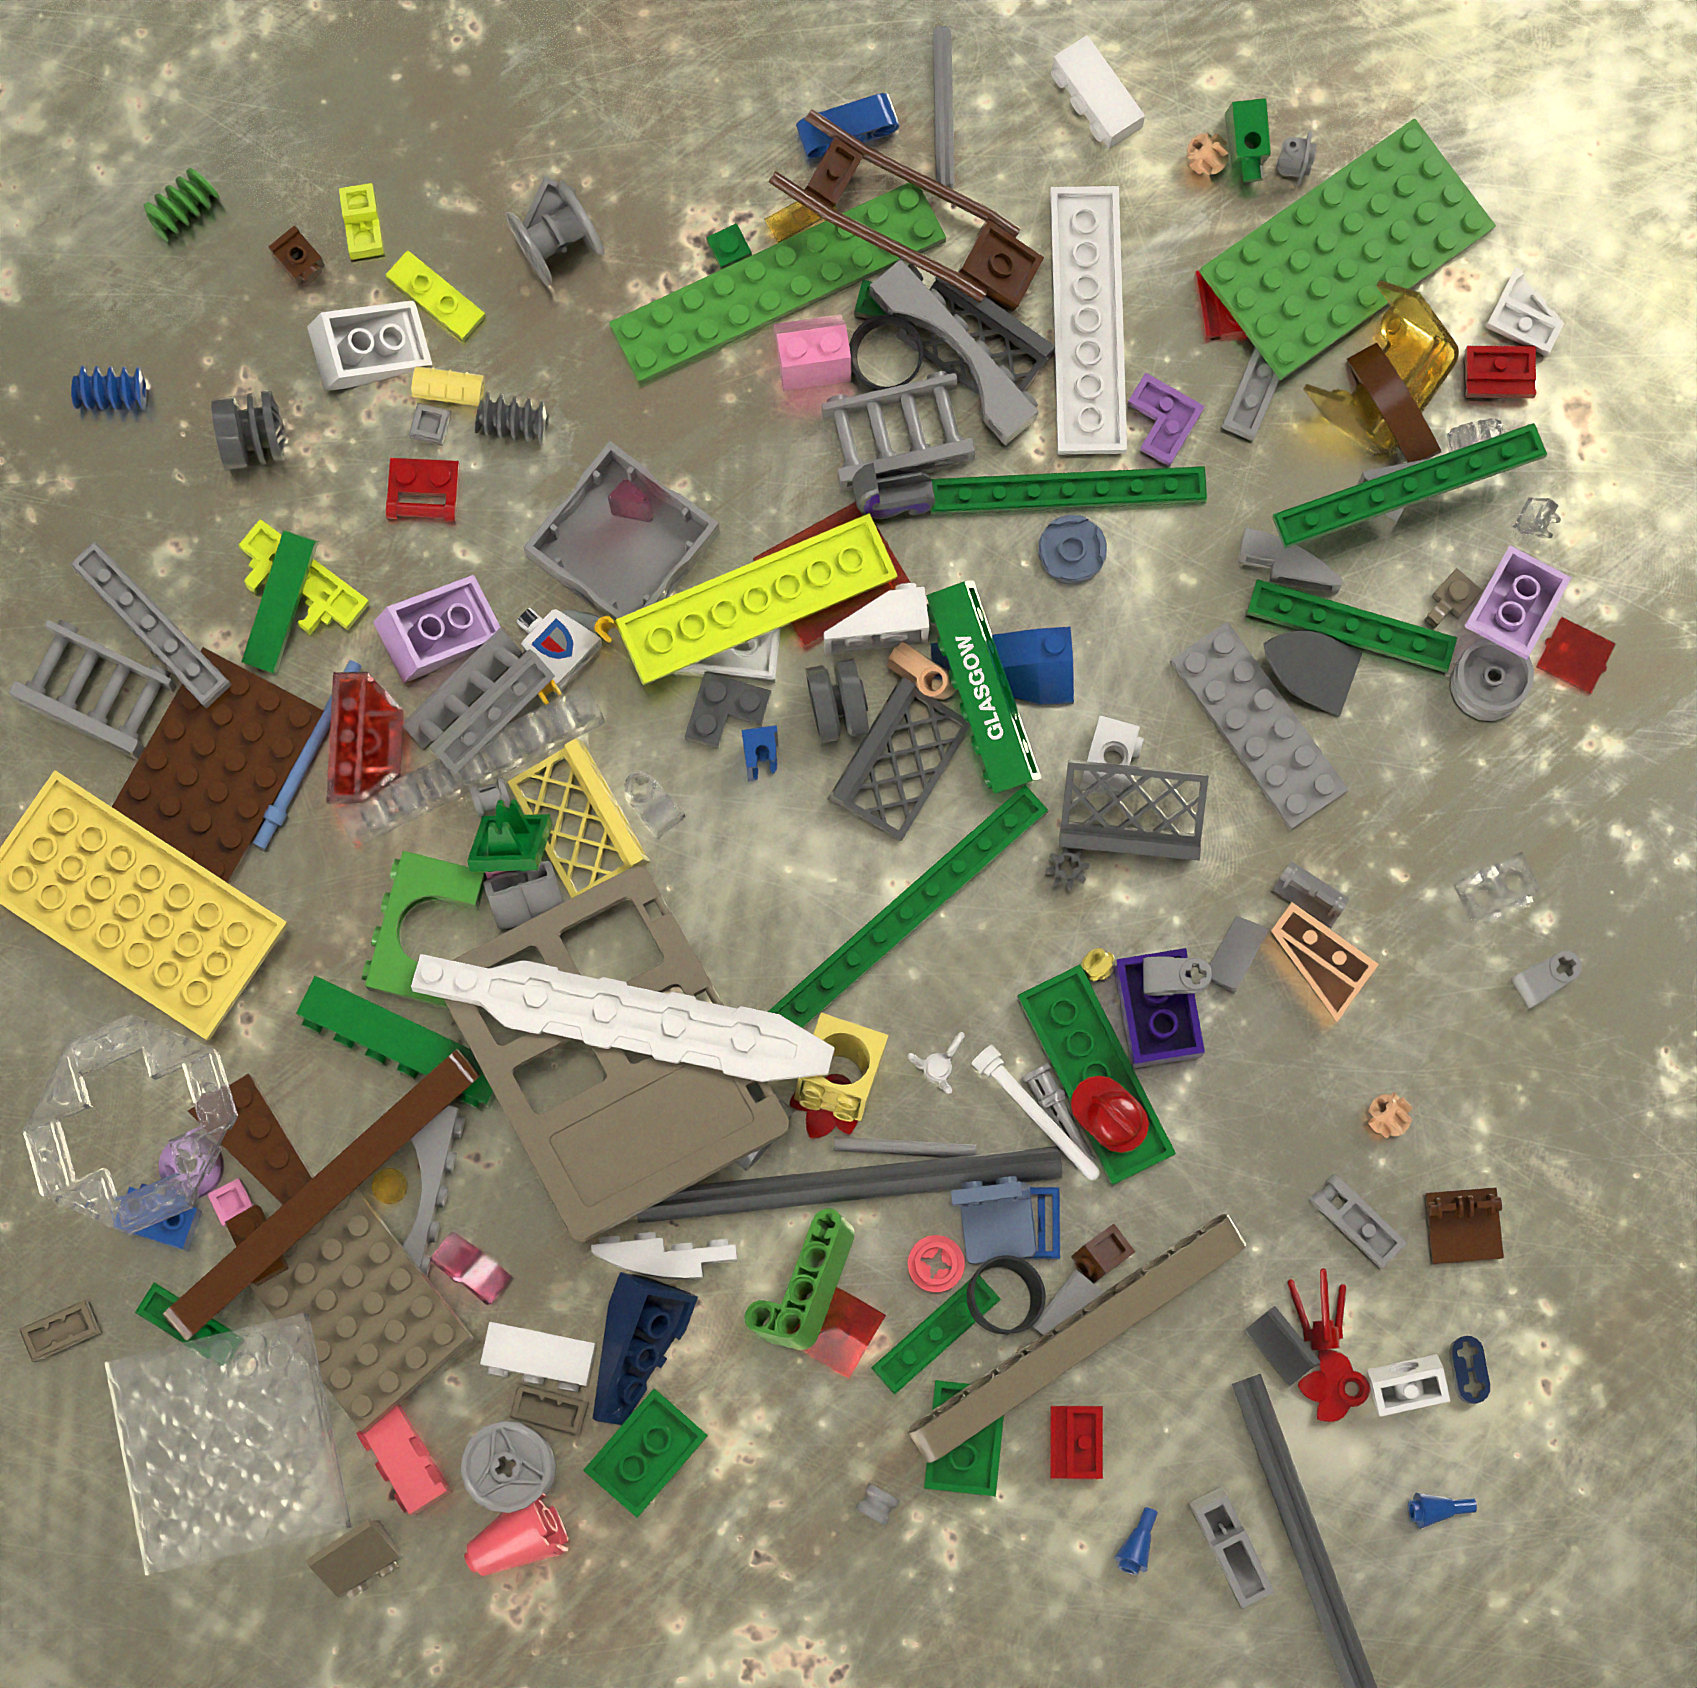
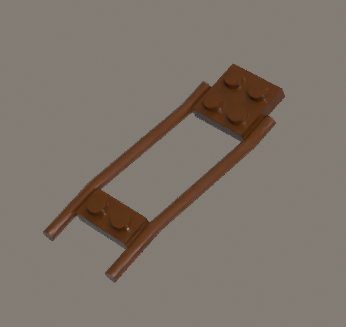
[768,108,1044,312]

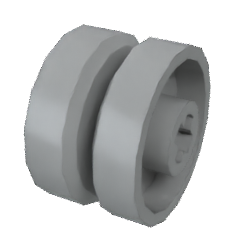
[1450,638,1534,721]

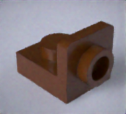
[1071,1224,1136,1284]

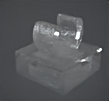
[1513,498,1561,538]

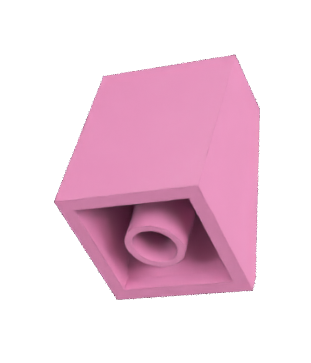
[773,314,851,391]

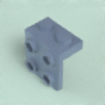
[951,1176,1037,1264]

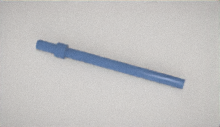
[252,660,362,850]

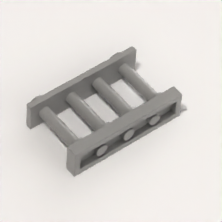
[821,371,975,490]
[8,619,177,759]
[400,628,555,774]

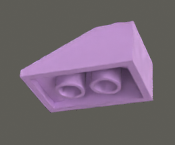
[1465,545,1572,660]
[373,575,501,683]

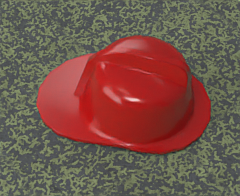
[1071,1076,1149,1153]

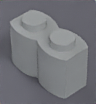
[483,861,564,929]

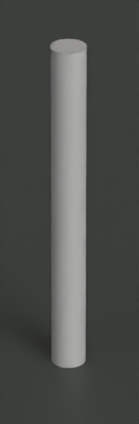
[834,1136,976,1157]

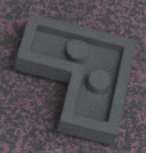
[685,672,772,749]

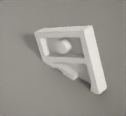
[1486,267,1564,357]

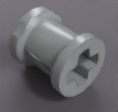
[469,777,511,817]

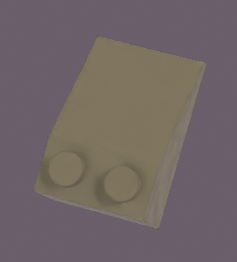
[305,1519,403,1599]

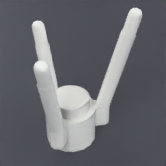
[907,1032,965,1094]

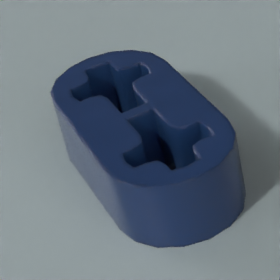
[1449,1336,1490,1404]

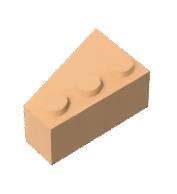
[1271,902,1379,1022]

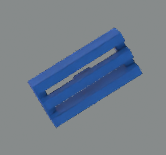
[1024,1187,1060,1259]

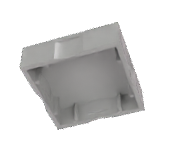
[523,441,720,621]

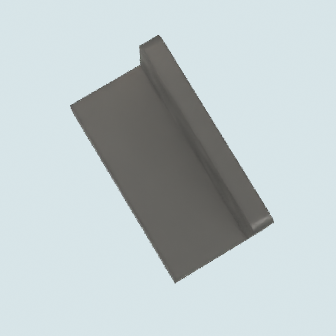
[1244,1306,1321,1387]

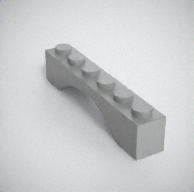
[869,259,1038,446]
[402,1106,465,1277]

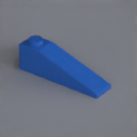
[930,626,1074,706]

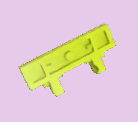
[238,519,370,636]

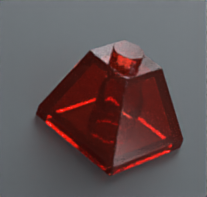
[793,1287,886,1379]

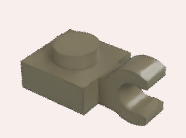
[1424,568,1483,629]

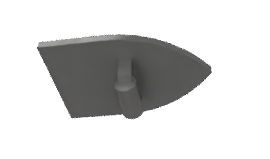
[1263,631,1362,717]

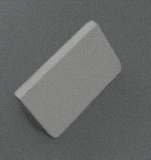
[1204,916,1269,994]
[1033,1270,1104,1335]

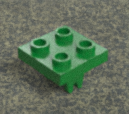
[467,799,552,872]

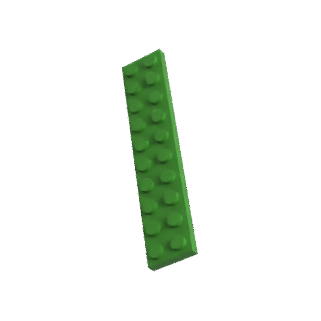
[609,182,946,385]

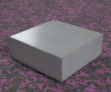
[409,402,452,446]

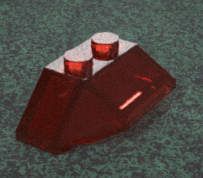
[326,672,404,804]

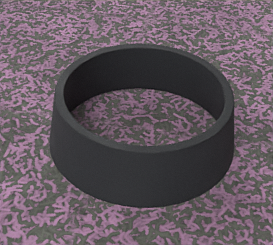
[849,315,923,390]
[966,1255,1046,1334]

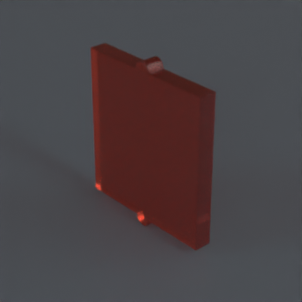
[1536,616,1616,694]

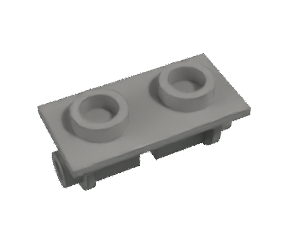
[1276,130,1317,186]
[1272,861,1350,928]

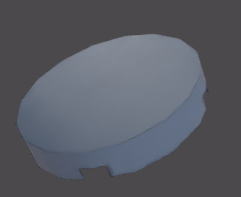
[1038,515,1107,584]

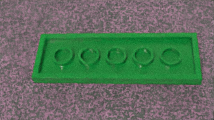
[1017,964,1176,1186]

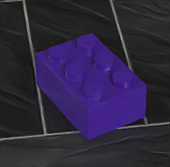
[1114,948,1205,1069]

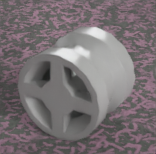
[855,1483,900,1526]

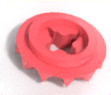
[908,1235,965,1292]

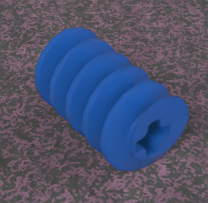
[71,365,147,411]

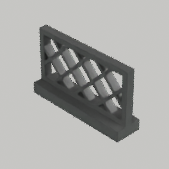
[896,277,1055,396]
[828,677,971,841]
[1059,760,1209,861]

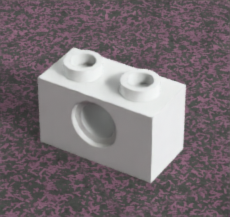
[1080,716,1144,797]
[1367,1354,1450,1417]

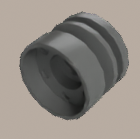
[211,389,286,471]

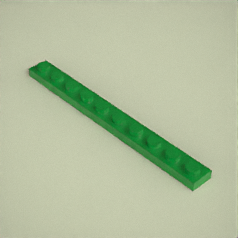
[767,785,1048,1028]

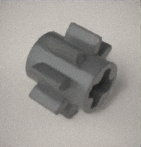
[1045,847,1090,891]

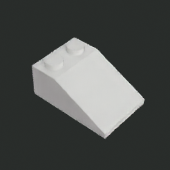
[307,300,432,391]
[824,583,929,655]

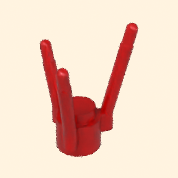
[1287,1268,1346,1350]

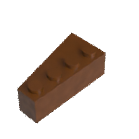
[188,1073,314,1205]

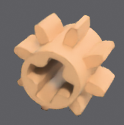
[1186,132,1229,175]
[1368,1092,1413,1138]

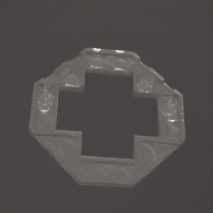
[23,1013,238,1235]

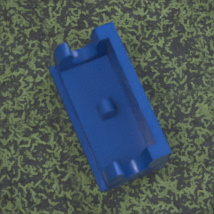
[742,725,778,781]

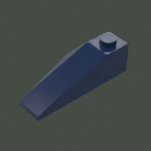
[592,1272,698,1425]

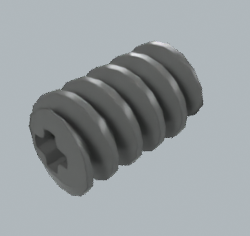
[474,391,549,445]

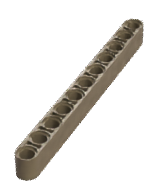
[907,1214,1246,1463]

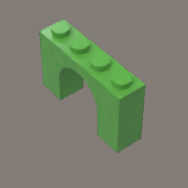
[362,851,487,1011]

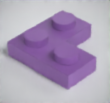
[1127,372,1205,467]

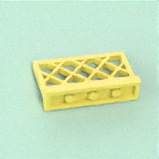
[507,738,650,898]

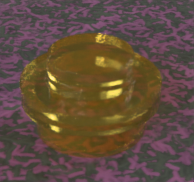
[372,1168,408,1204]

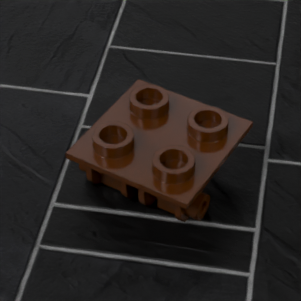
[1425,1187,1504,1264]

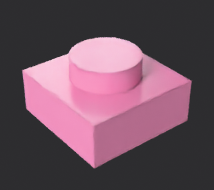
[207,1178,253,1227]

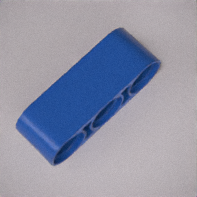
[796,93,900,158]

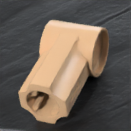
[886,641,956,699]

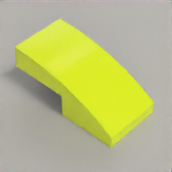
[339,183,384,260]

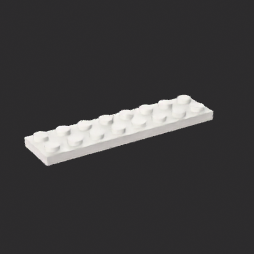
[1050,186,1127,455]

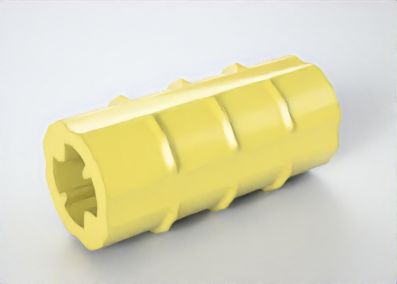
[411,366,485,406]

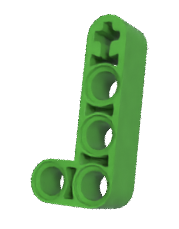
[744,1208,855,1350]

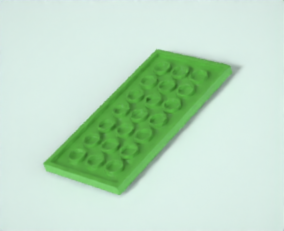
[1199,118,1496,380]

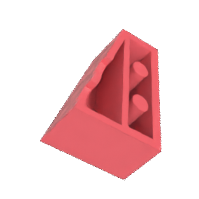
[356,1403,453,1515]

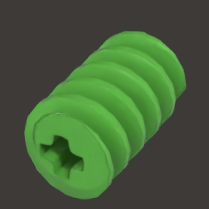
[143,168,220,241]

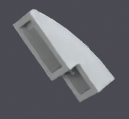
[1237,527,1342,594]
[1189,1487,1274,1609]

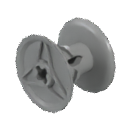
[505,180,605,287]
[460,1421,556,1513]

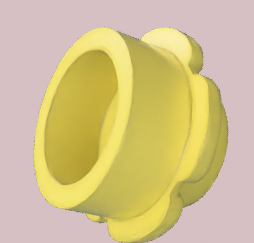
[1081,948,1115,981]

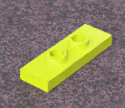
[385,250,486,342]

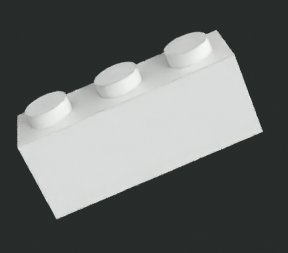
[1051,35,1145,149]
[480,1322,597,1392]

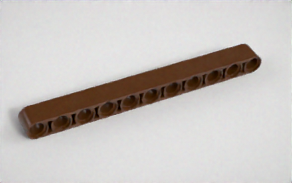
[162,1049,481,1341]

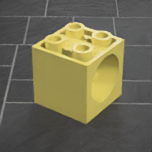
[794,1013,889,1122]

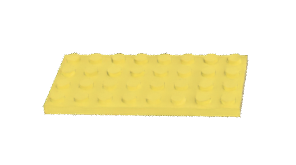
[0,770,289,1041]

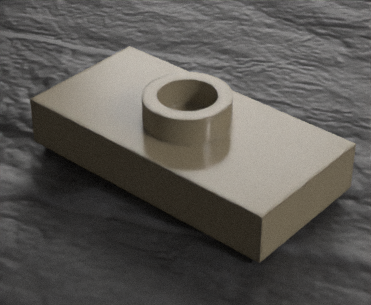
[19,1300,101,1363]
[509,1383,588,1437]

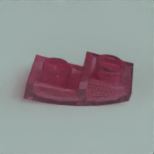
[430,1232,512,1305]

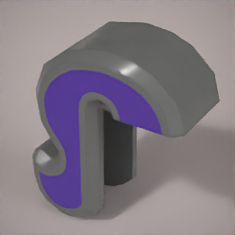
[852,463,935,519]

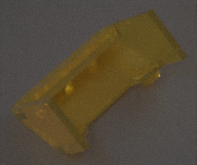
[1303,280,1459,455]

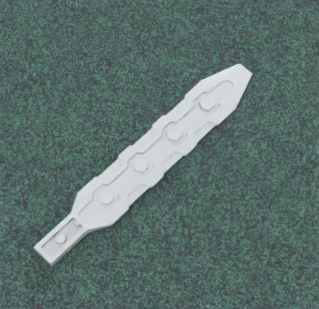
[411,954,835,1082]

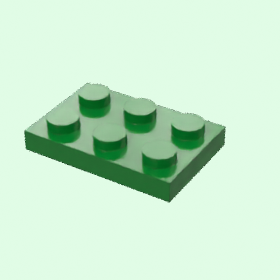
[924,1380,1004,1497]
[583,1388,708,1518]

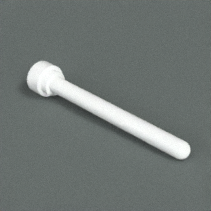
[972,1045,1100,1180]

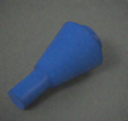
[1408,1492,1477,1529]
[1114,1507,1158,1575]

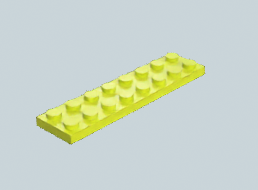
[615,513,898,685]

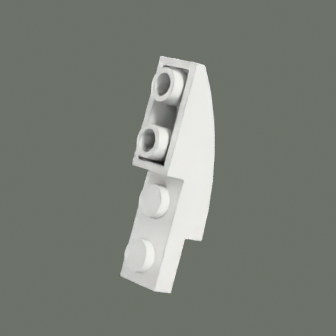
[591,1232,737,1280]

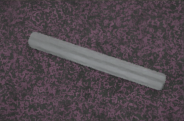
[933,26,955,189]

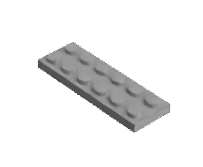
[1170,621,1349,831]

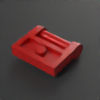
[386,458,460,522]

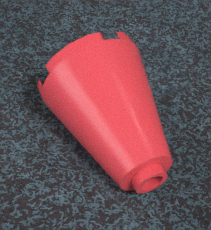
[464,1493,569,1576]

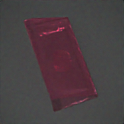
[608,478,654,522]

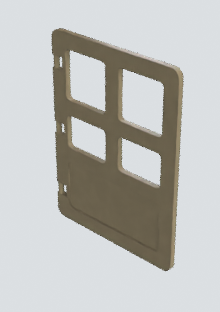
[443,866,789,1241]

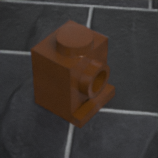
[268,225,325,287]

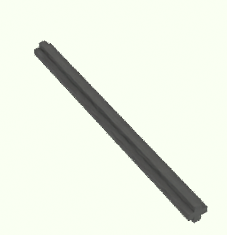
[636,1146,1063,1223]
[1232,1374,1377,1688]

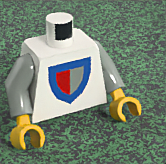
[516,608,618,705]

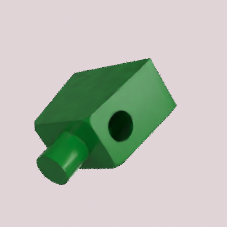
[1225,98,1271,182]

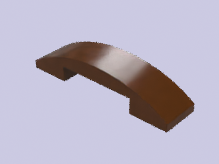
[1346,342,1441,463]

